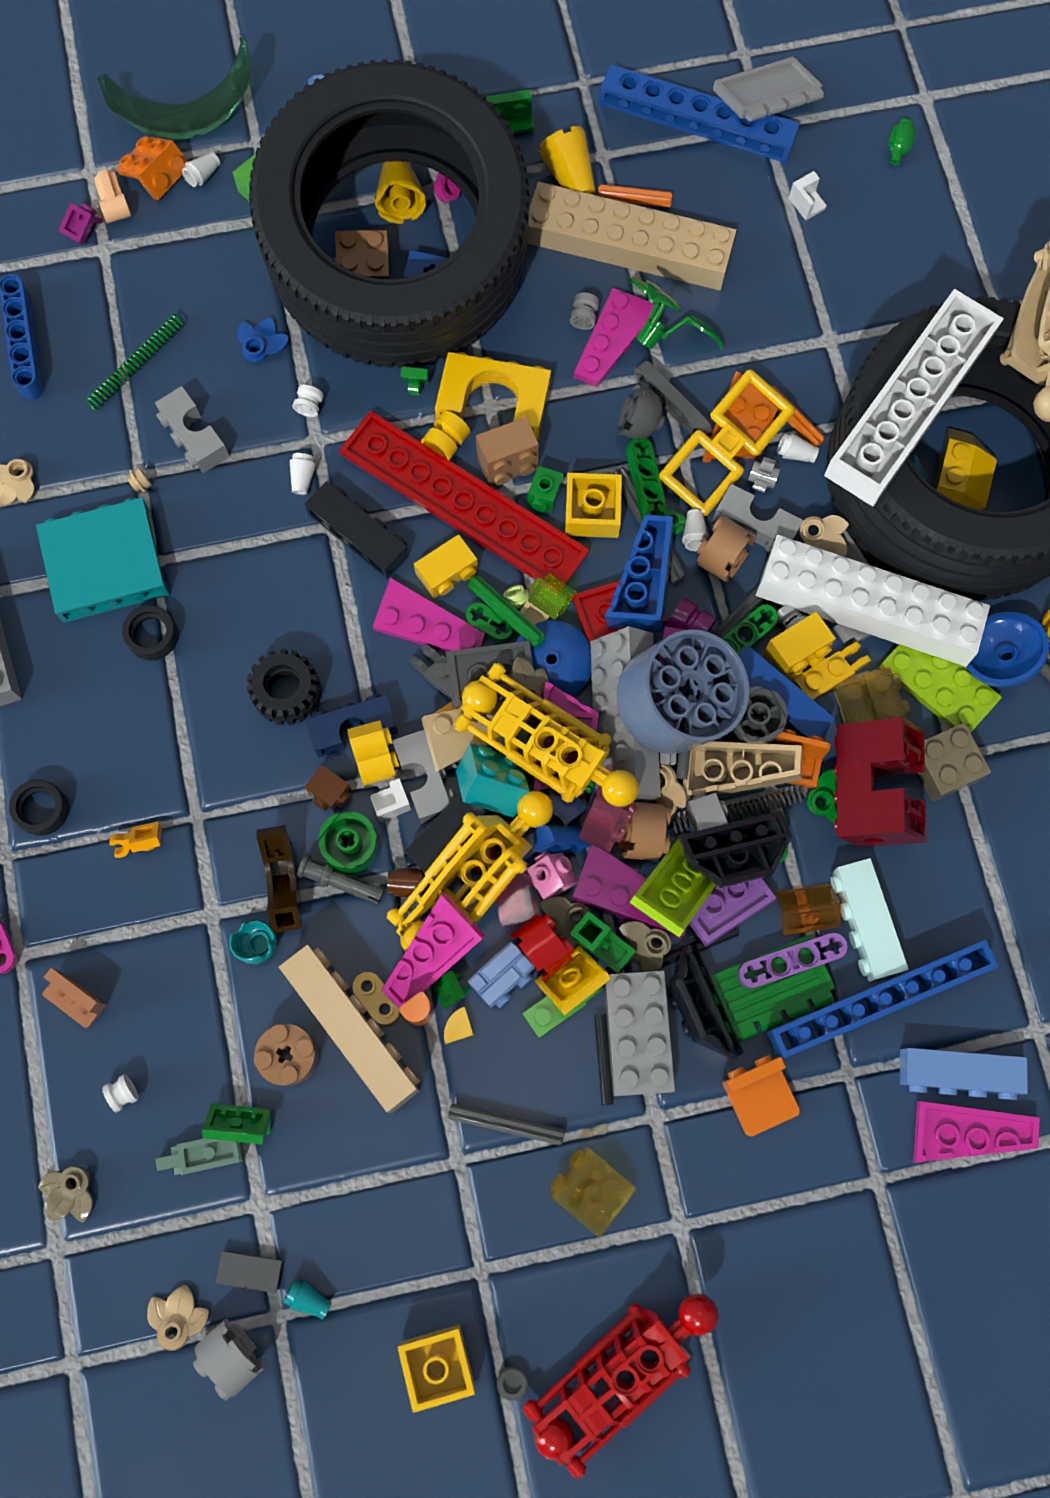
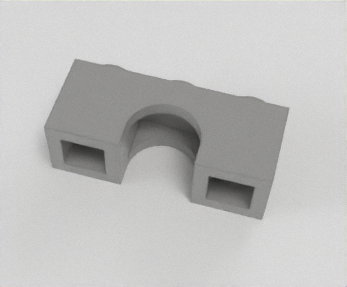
[155,386,230,474]
[713,484,803,552]
[392,730,454,824]

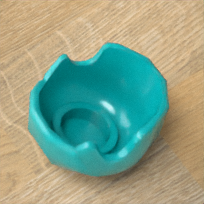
[229,920,277,965]

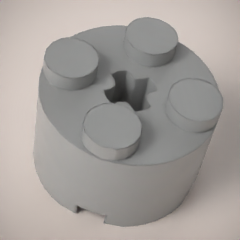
[193,1319,266,1400]

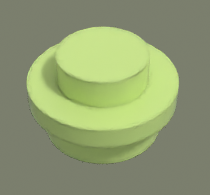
[503,585,530,609]

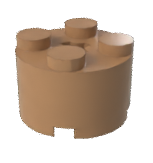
[697,517,756,582]
[618,801,671,861]
[254,1024,319,1086]

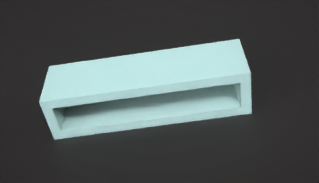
[830,858,909,982]

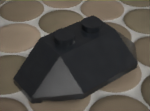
[678,811,792,888]
[669,944,744,1059]

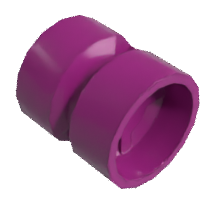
[666,598,717,633]

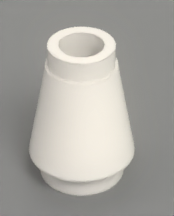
[182,152,220,187]
[777,433,819,463]
[289,453,316,495]
[682,509,709,551]

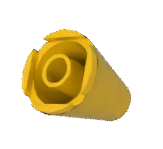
[538,126,595,195]
[375,161,426,224]

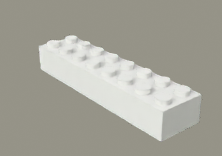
[824,289,1004,506]
[755,535,990,666]

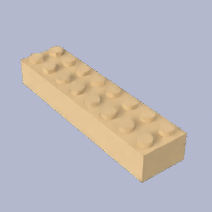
[528,182,737,291]

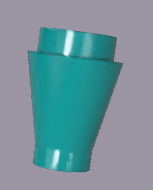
[283,1279,332,1320]

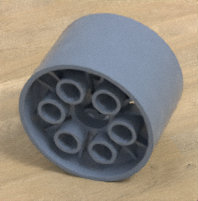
[617,630,749,754]

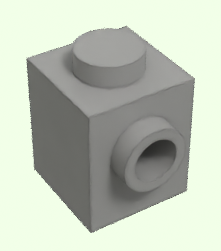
[686,793,728,831]

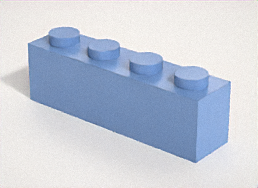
[900,1048,1027,1100]

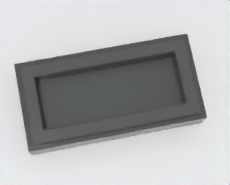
[216,1251,283,1293]

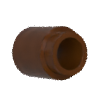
[387,868,429,897]

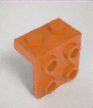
[116,136,188,200]
[767,729,831,789]
[722,1054,800,1136]

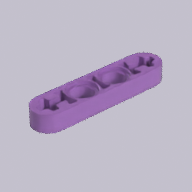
[737,933,847,989]

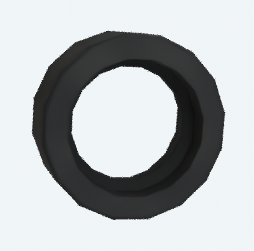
[122,605,178,660]
[9,780,69,836]

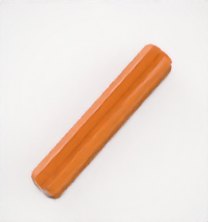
[598,184,672,207]
[764,386,825,447]

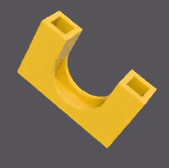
[435,352,551,439]

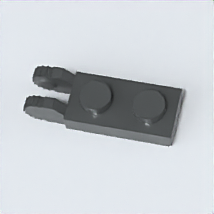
[409,644,452,700]

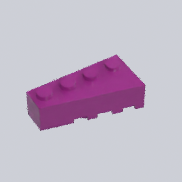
[572,843,687,940]

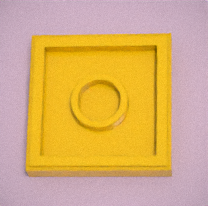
[535,946,611,1016]

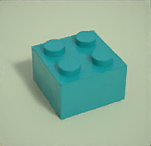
[456,743,530,818]

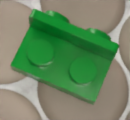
[486,89,534,134]
[202,1103,271,1144]

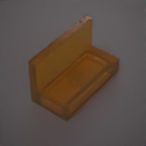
[775,884,841,935]

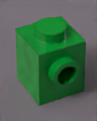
[528,466,564,513]

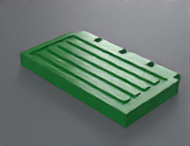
[710,934,835,1042]

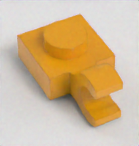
[109,821,162,858]

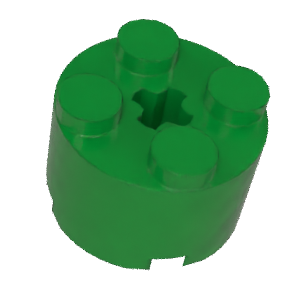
[319,811,380,874]

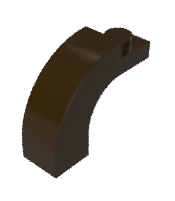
[256,825,302,933]

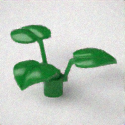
[629,276,724,350]

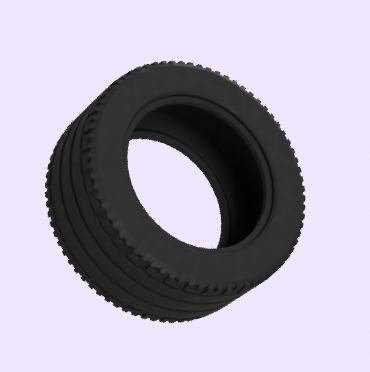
[249,59,530,368]
[826,297,1050,601]

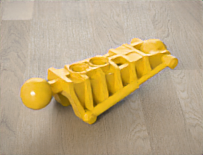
[454,663,639,807]
[387,791,553,952]

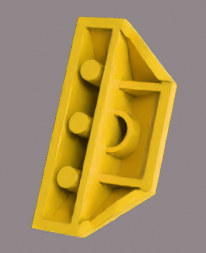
[932,428,997,510]

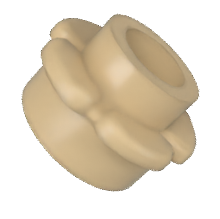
[127,467,151,493]

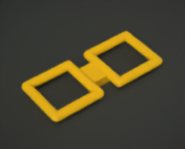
[659,370,795,516]

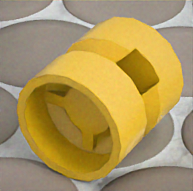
[421,411,470,461]

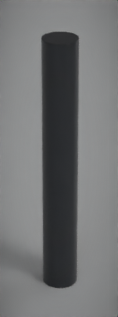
[661,927,739,968]
[594,1014,613,1105]

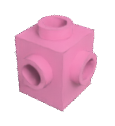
[527,852,578,899]

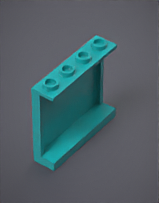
[36,497,170,623]

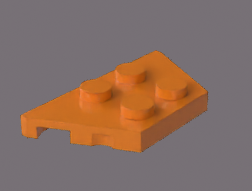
[702,371,778,463]

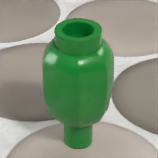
[888,119,916,166]

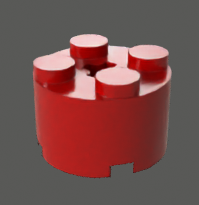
[510,913,575,981]

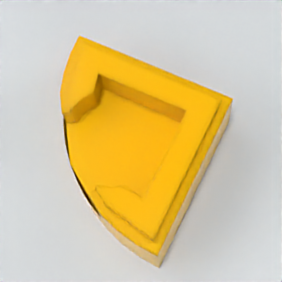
[444,1007,474,1044]

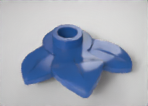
[237,317,289,363]

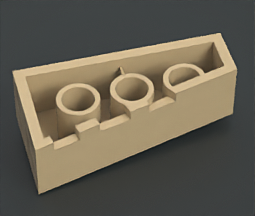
[683,741,804,802]

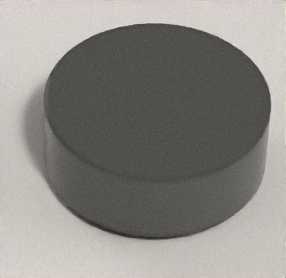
[497,1366,528,1401]

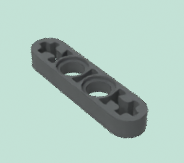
[634,361,713,436]

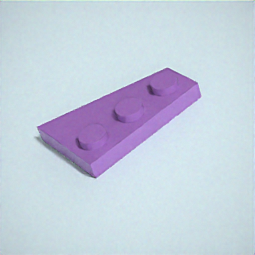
[689,878,776,947]

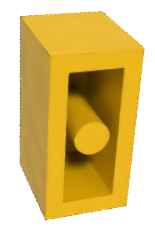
[414,534,478,598]

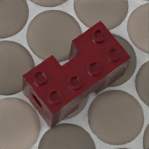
[834,717,927,848]

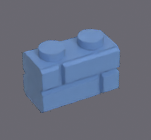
[467,942,535,1009]

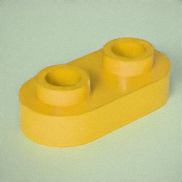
[353,972,400,1025]

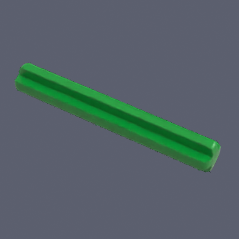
[468,575,546,647]

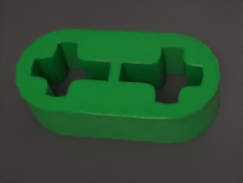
[466,603,513,643]

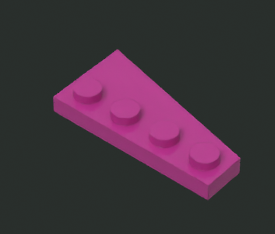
[573,288,660,387]
[373,578,485,652]
[382,892,485,1008]
[913,1101,1040,1163]

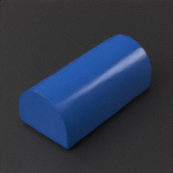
[534,825,596,853]

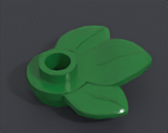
[806,769,837,823]

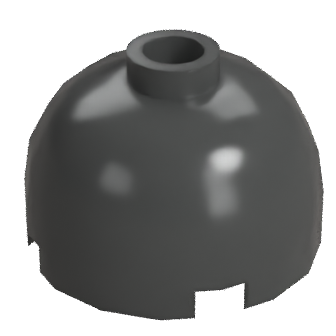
[616,384,665,439]
[732,686,788,744]

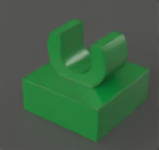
[401,367,430,396]
[432,970,471,1009]

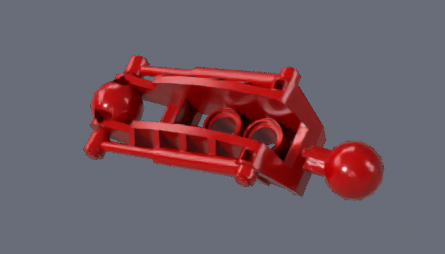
[522,1294,719,1479]

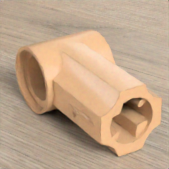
[94,169,132,224]

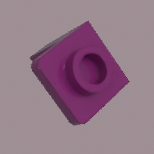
[58,202,103,245]

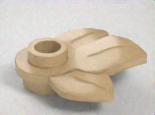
[0,459,35,506]
[799,515,849,556]
[644,764,687,816]
[147,1285,209,1351]

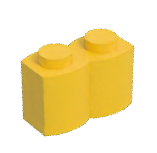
[347,720,399,786]

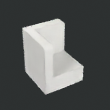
[789,171,826,220]
[370,779,411,822]

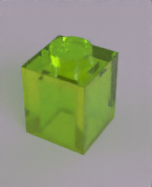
[528,574,576,620]

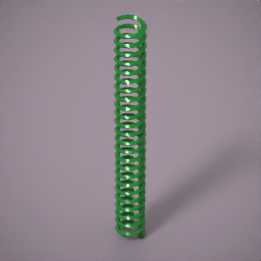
[87,312,184,411]

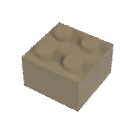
[916,722,992,803]

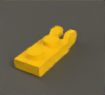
[792,641,871,700]

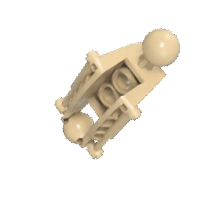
[1000,241,1050,422]

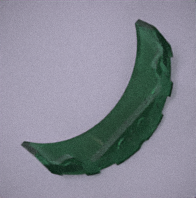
[97,34,252,139]

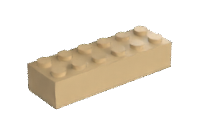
[279,945,421,1113]

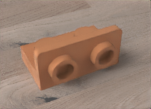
[42,968,107,1028]

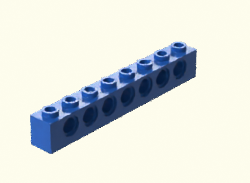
[599,64,800,163]
[766,940,999,1059]

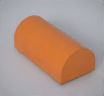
[399,991,434,1026]

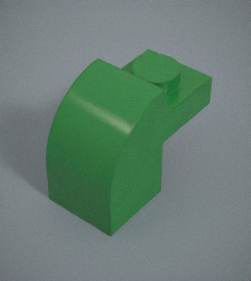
[570,911,637,974]

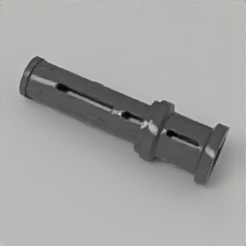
[297,853,385,905]

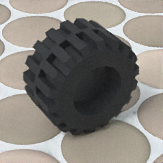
[247,649,321,725]

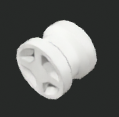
[292,385,324,417]
[102,1074,139,1112]

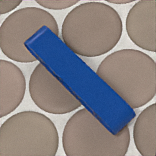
[0,274,44,400]

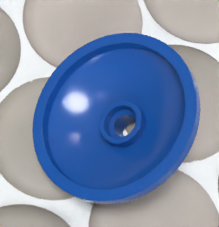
[965,612,1050,687]
[516,620,591,697]

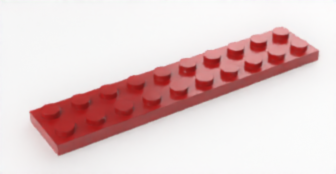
[339,410,589,595]

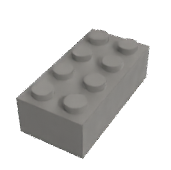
[604,971,675,1097]

